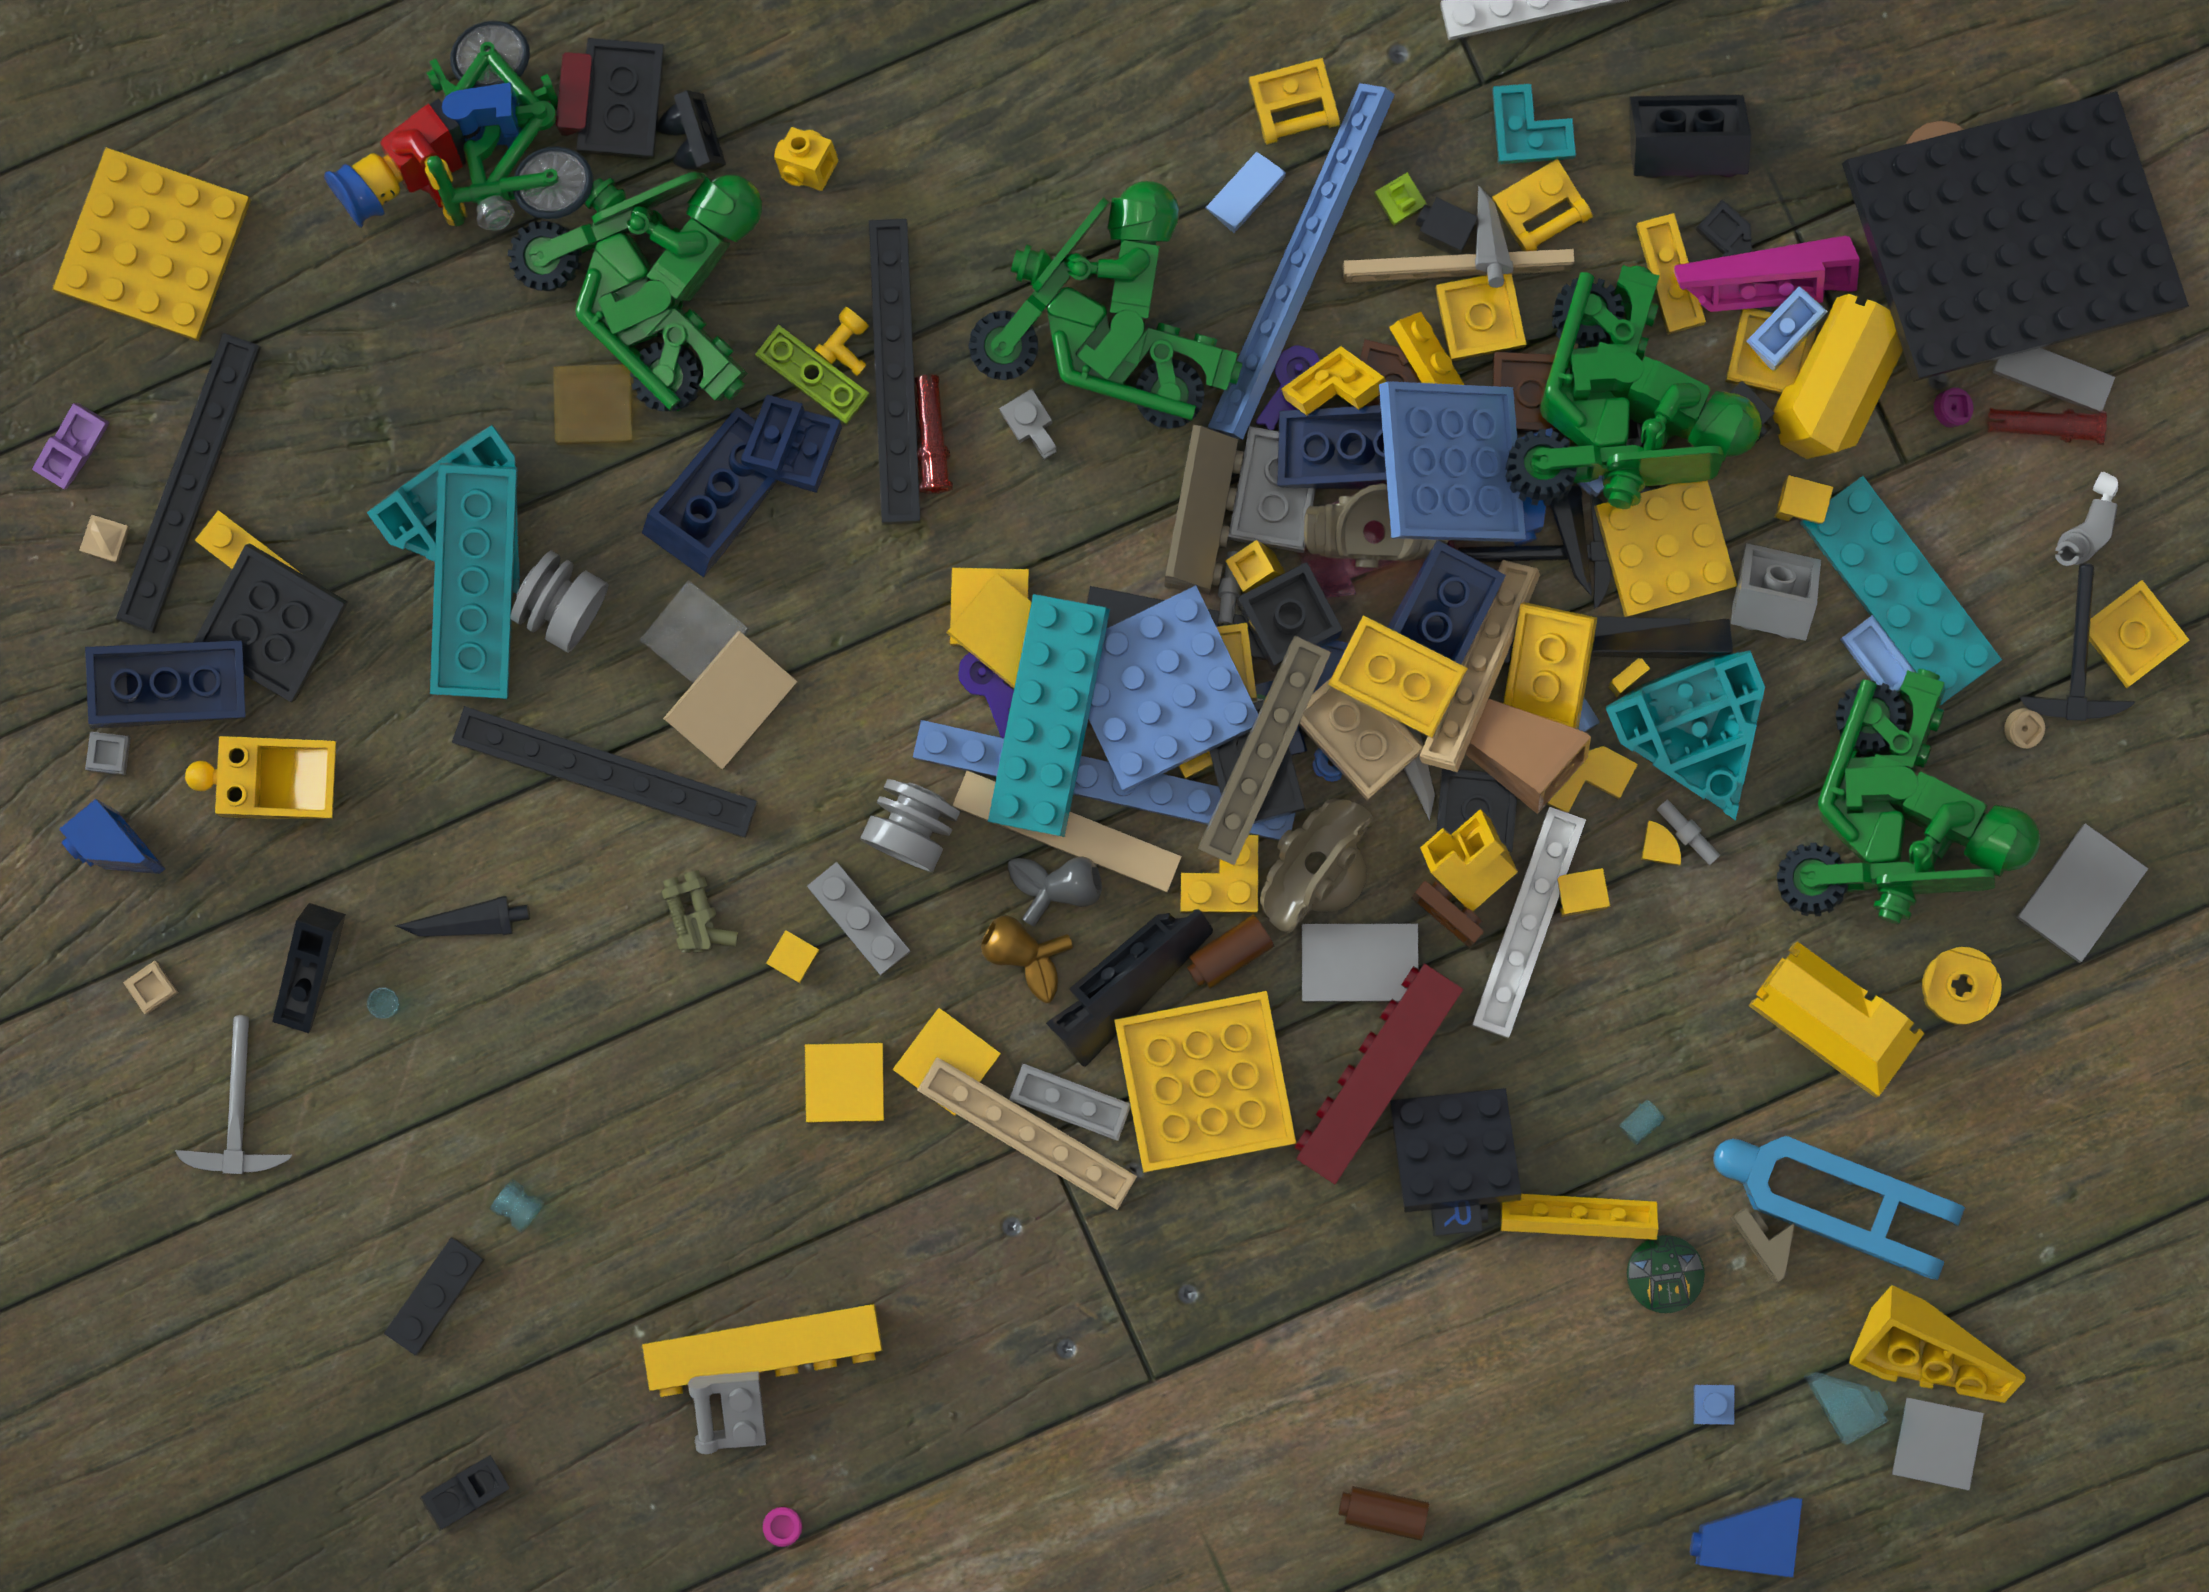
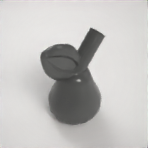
[1008,856,1102,927]

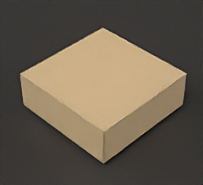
[123,961,179,1015]

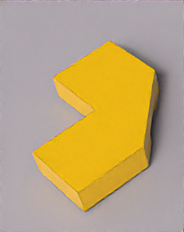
[1547,746,1638,813]

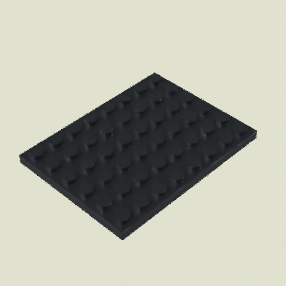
[1842,91,2189,382]

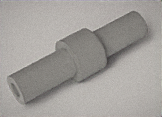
[1218,551,1242,626]
[1656,799,1720,866]

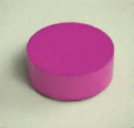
[763,1507,802,1547]

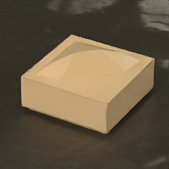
[79,514,130,564]

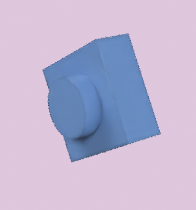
[1694,1385,1734,1425]

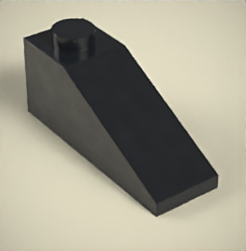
[272,903,346,1033]

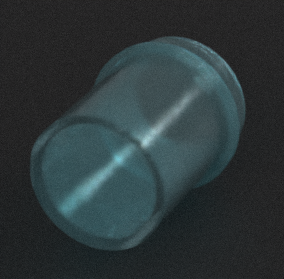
[367,987,400,1018]
[1618,1099,1665,1145]

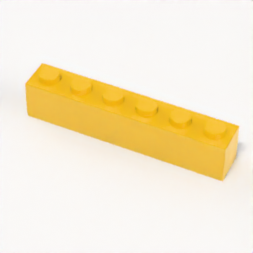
[642,1304,883,1397]

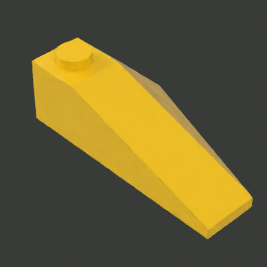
[1849,1285,2026,1403]

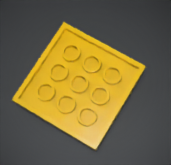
[53,147,251,342]
[1114,991,1296,1173]

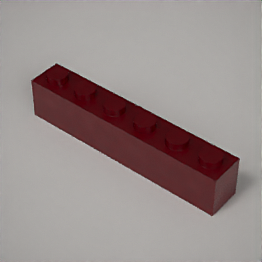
[1294,963,1464,1184]

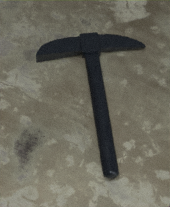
[1457,494,1612,609]
[2019,563,2135,721]

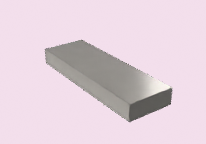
[1992,348,2115,414]
[1009,1064,1131,1141]

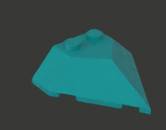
[367,424,520,594]
[1606,651,1765,820]

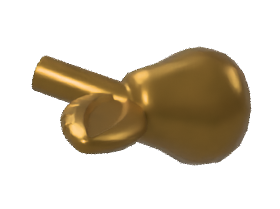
[981,916,1073,1003]

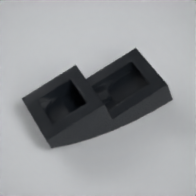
[420,1455,510,1531]

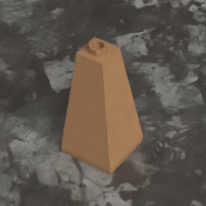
[1465,699,1591,814]

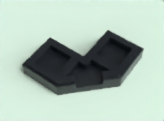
[1696,200,1752,257]

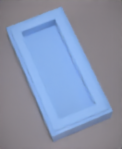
[1840,615,1916,692]

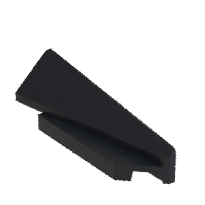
[1591,616,1733,659]
[1046,909,1213,1067]

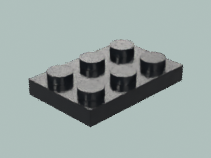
[577,38,665,159]
[1210,700,1306,824]

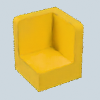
[1774,475,1833,524]
[1226,540,1286,593]
[1557,868,1610,917]

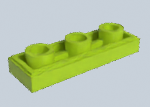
[755,324,870,425]

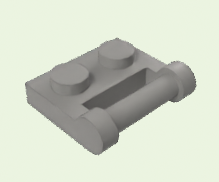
[688,1371,766,1454]

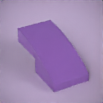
[32,403,110,489]

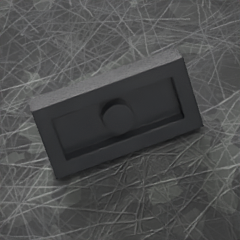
[657,90,726,170]

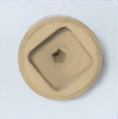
[2004,708,2045,749]

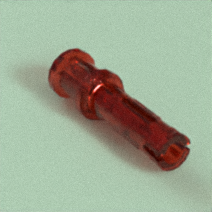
[915,375,953,494]
[1987,408,2107,445]

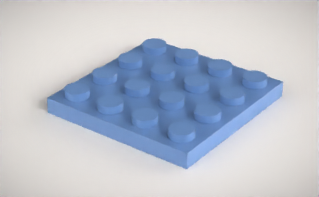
[1379,381,1526,542]
[1088,585,1258,792]

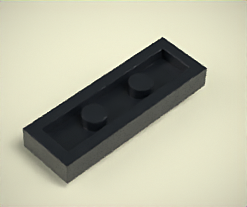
[384,1237,485,1356]

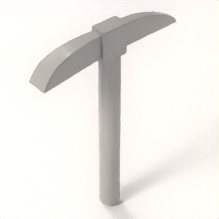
[175,1015,292,1174]

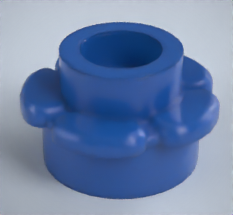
[1312,748,1342,782]

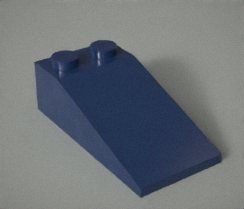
[1277,405,1387,490]
[642,407,778,578]
[1387,540,1506,665]
[85,641,246,729]

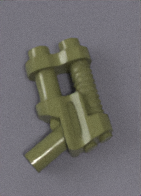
[661,870,739,953]

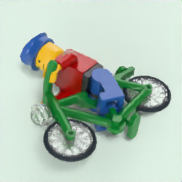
[324,21,593,231]

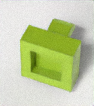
[1374,172,1427,226]

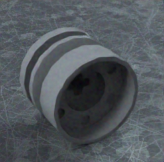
[510,550,609,653]
[860,779,960,873]

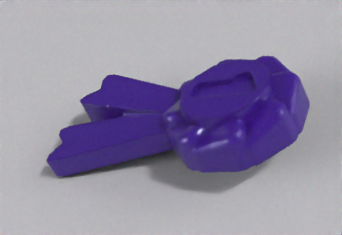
[1256,345,1320,430]
[958,653,1014,738]

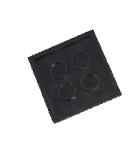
[193,543,348,702]
[1390,1088,1521,1213]

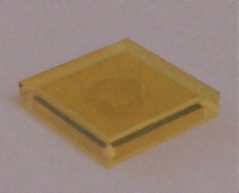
[553,364,633,445]

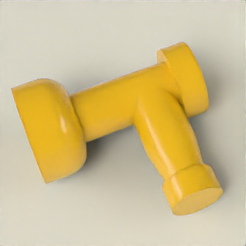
[814,307,869,376]

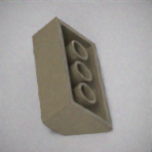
[1164,425,1244,595]

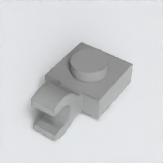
[999,389,1057,459]

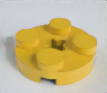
[1922,947,2002,1025]

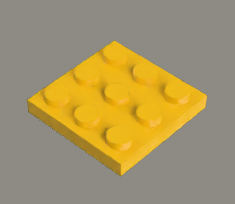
[1594,480,1737,617]

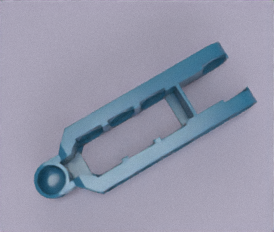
[1713,1136,1965,1281]

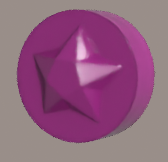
[1934,387,1974,428]

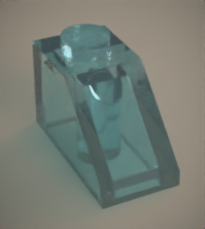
[1804,1372,1889,1445]

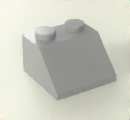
[1731,543,1821,641]

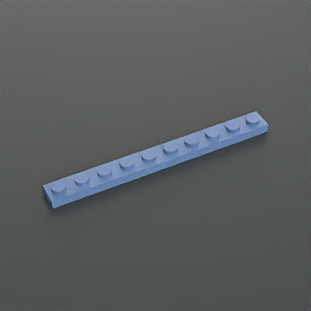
[1208,83,1395,440]
[913,720,1295,841]

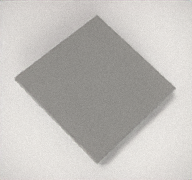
[1892,1398,1984,1490]

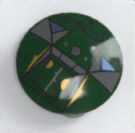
[1627,1235,1705,1313]

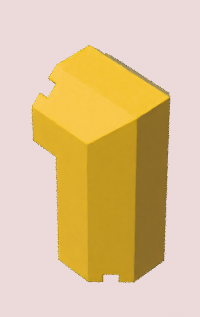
[1773,294,1903,459]
[1749,941,1924,1098]

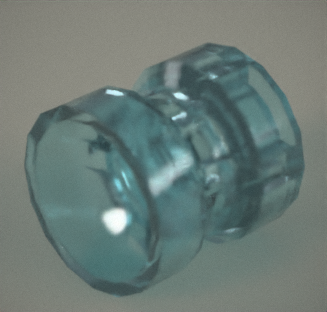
[490,1179,545,1233]

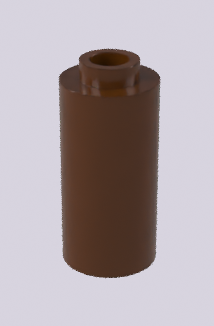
[1186,914,1275,989]
[1338,1486,1429,1541]

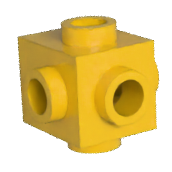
[774,127,839,191]

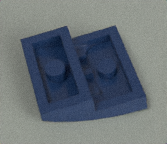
[741,395,842,493]

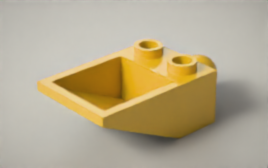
[185,736,336,819]

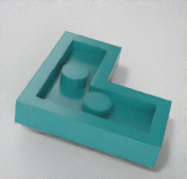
[1492,84,1576,165]

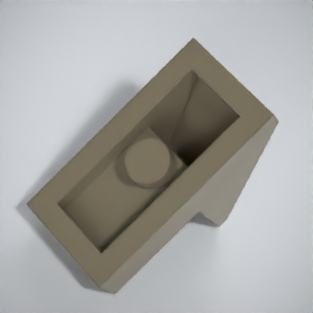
[1730,1208,1794,1282]

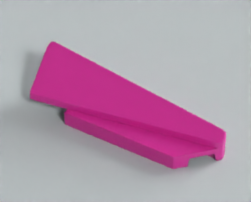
[1674,236,1859,312]

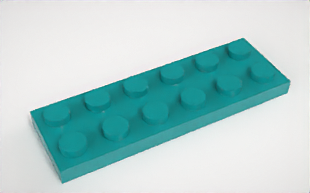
[430,463,518,699]
[1800,476,2002,705]
[988,594,1110,837]

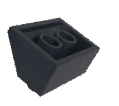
[1629,95,1751,178]

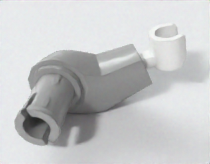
[2055,472,2118,566]

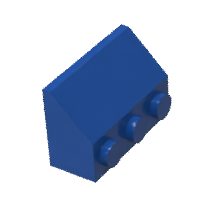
[60,799,165,874]

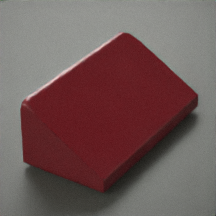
[556,52,592,136]

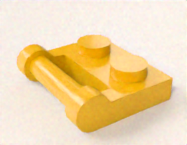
[1249,58,1340,145]
[1492,159,1593,251]

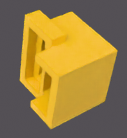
[1420,809,1518,912]

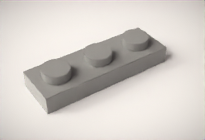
[807,862,911,976]

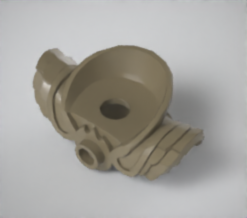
[1304,484,1449,568]
[1260,798,1373,933]

